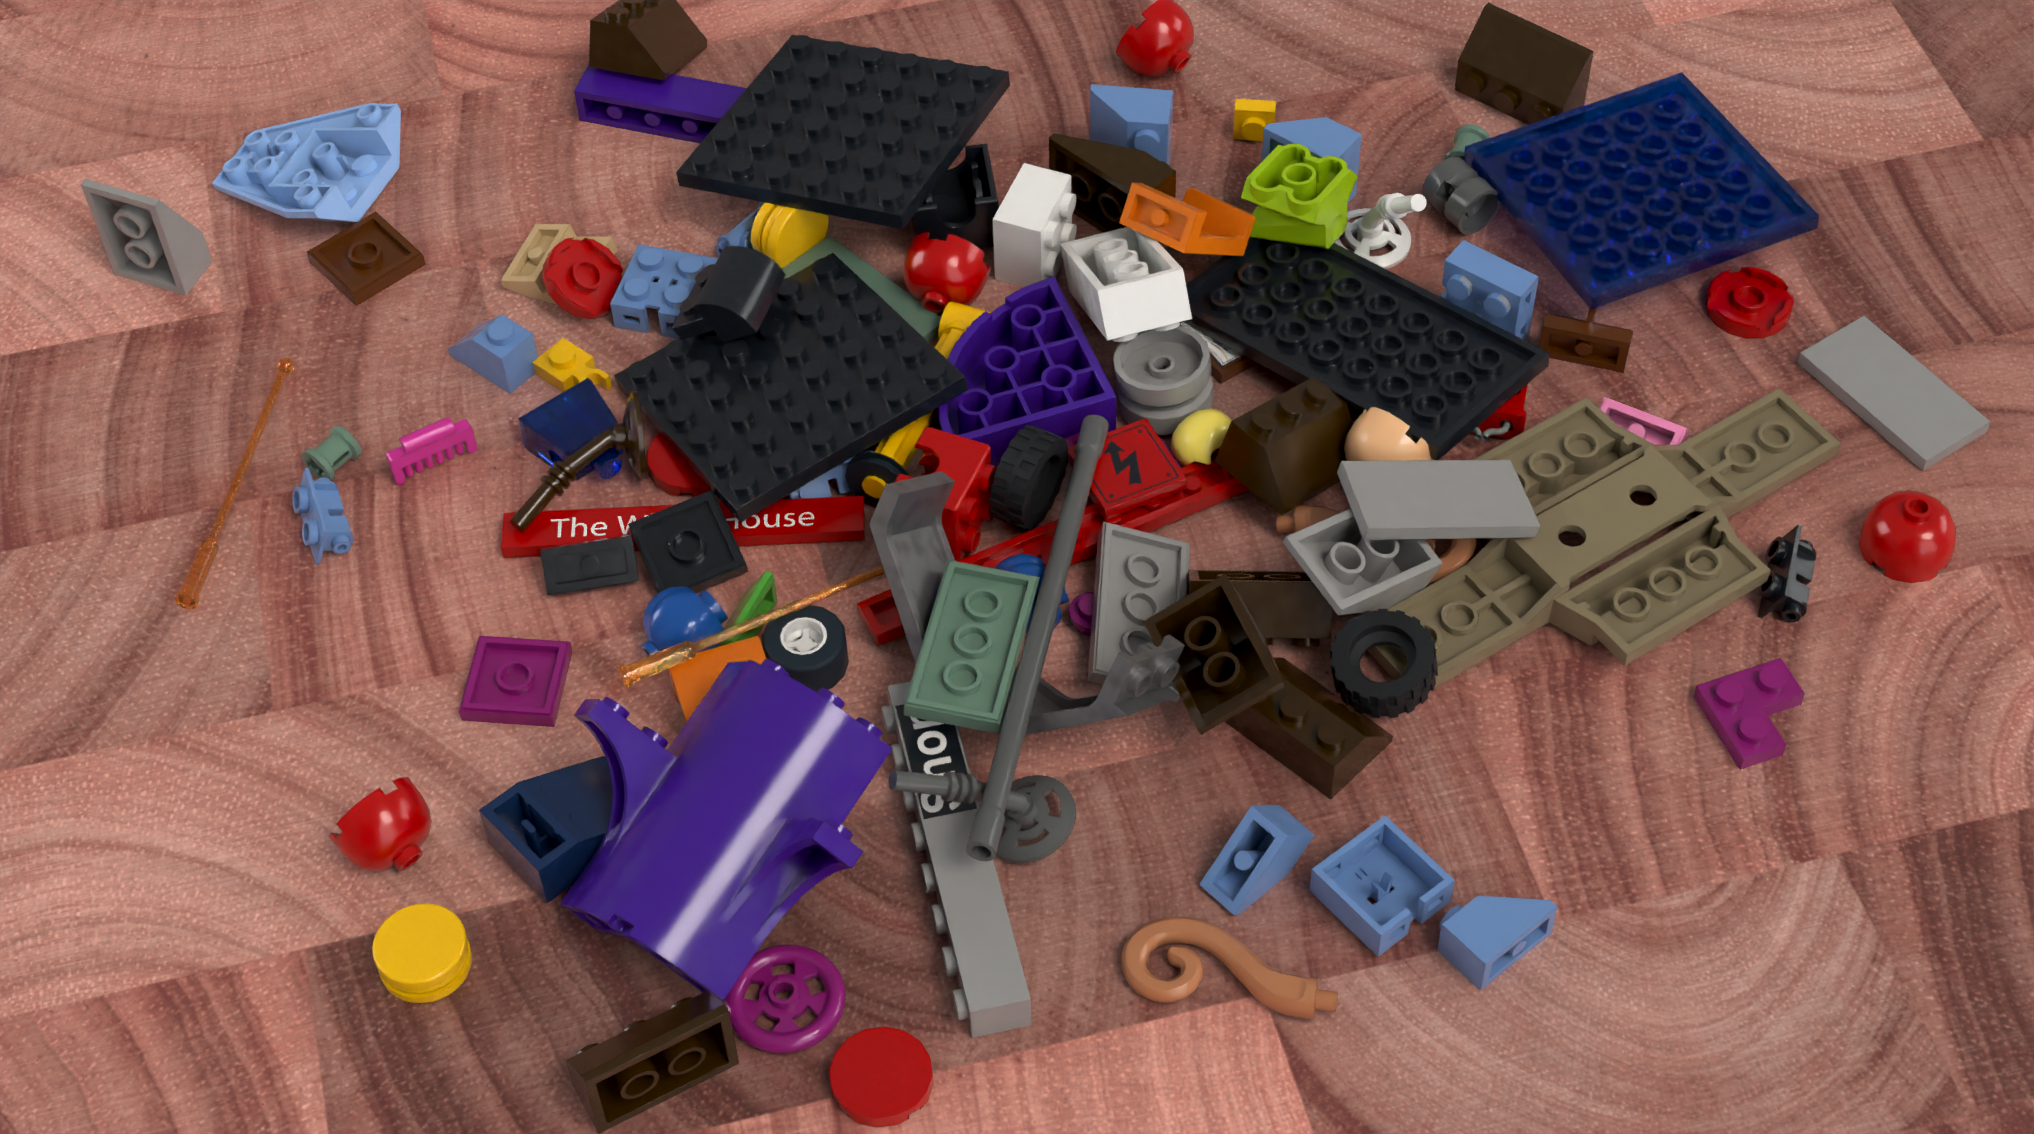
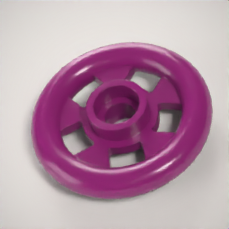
[724,944,846,1054]

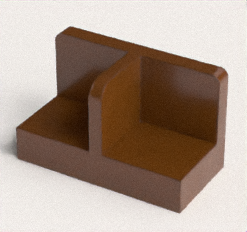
[1539,301,1633,373]

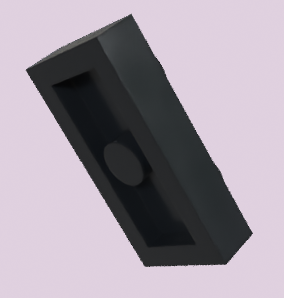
[540,534,639,595]

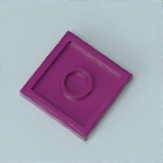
[459,636,573,727]

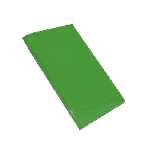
[717,571,777,647]

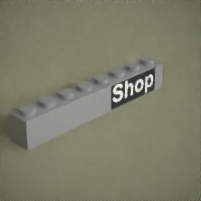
[881,682,1032,1038]

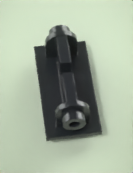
[1758,525,1817,622]

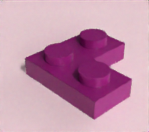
[1693,658,1805,770]

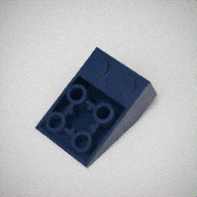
[479,756,613,903]

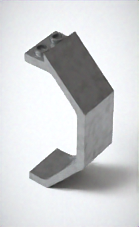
[869,471,1185,735]

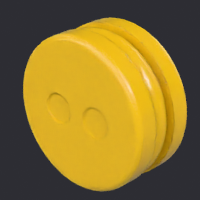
[751,202,829,269]
[372,903,472,1003]

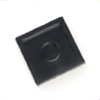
[628,490,748,593]

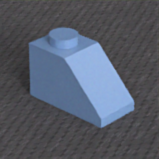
[448,314,538,394]
[1199,805,1315,916]
[1437,896,1558,990]

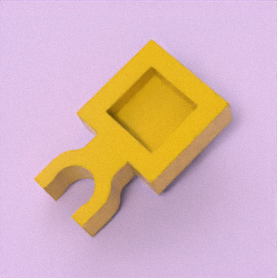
[532,338,612,403]

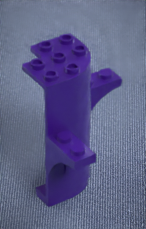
[560,659,892,1001]

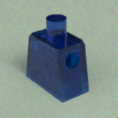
[518,378,623,481]

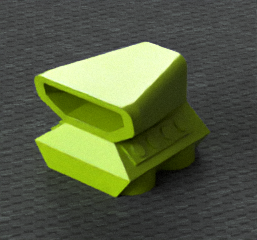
[1241,144,1358,249]

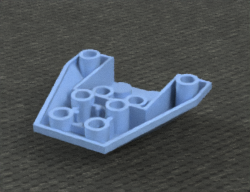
[212,103,401,222]

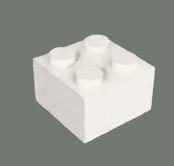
[993,163,1077,287]

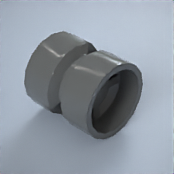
[1422,156,1501,235]

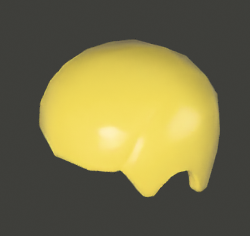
[1171,408,1232,466]

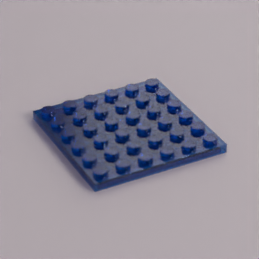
[1464,72,1819,309]

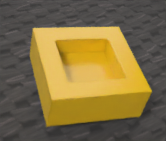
[1233,99,1276,142]

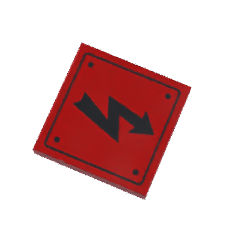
[1068,418,1187,520]

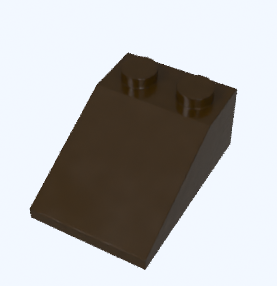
[1049,133,1176,243]
[1143,574,1286,735]

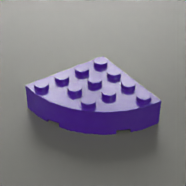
[939,276,1116,466]

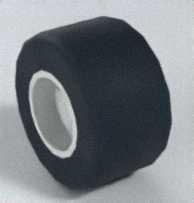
[762,604,849,692]

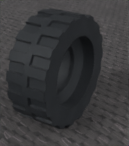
[989,425,1069,531]
[1330,609,1438,718]

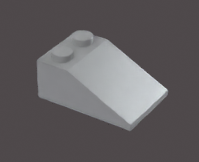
[81,179,212,296]
[1283,508,1443,615]

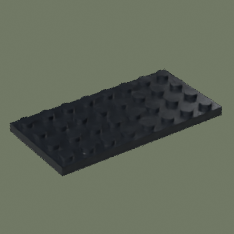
[1183,237,1549,460]

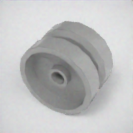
[1113,325,1214,435]

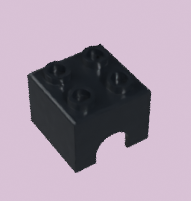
[911,144,999,250]

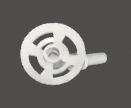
[1335,193,1427,269]

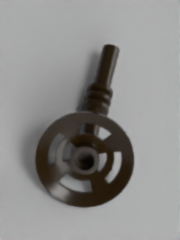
[510,390,646,532]

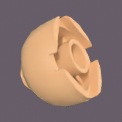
[1344,407,1434,461]

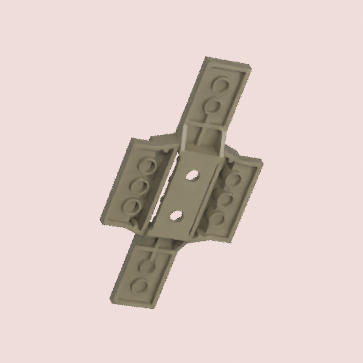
[1367,388,1841,691]

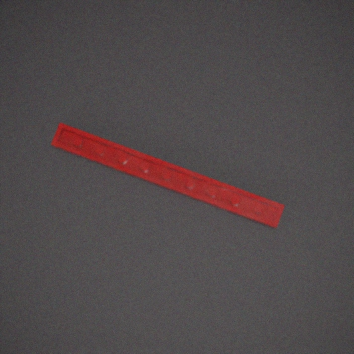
[857,453,1249,647]

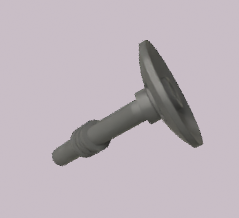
[889,770,1076,863]

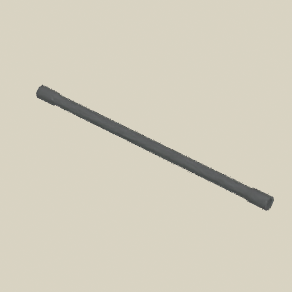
[966,415,1109,861]

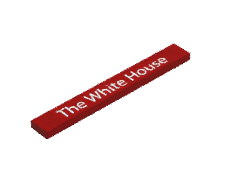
[501,496,865,558]

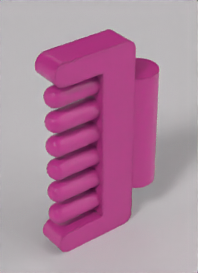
[386,417,477,485]

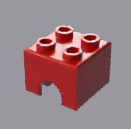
[894,427,997,561]

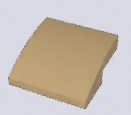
[500,224,618,304]

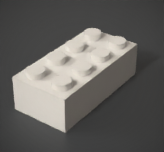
[1060,227,1192,342]

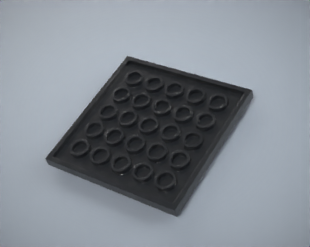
[676,35,1010,229]
[614,253,968,522]

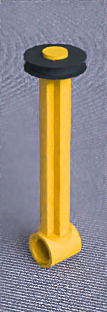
[845,301,992,507]

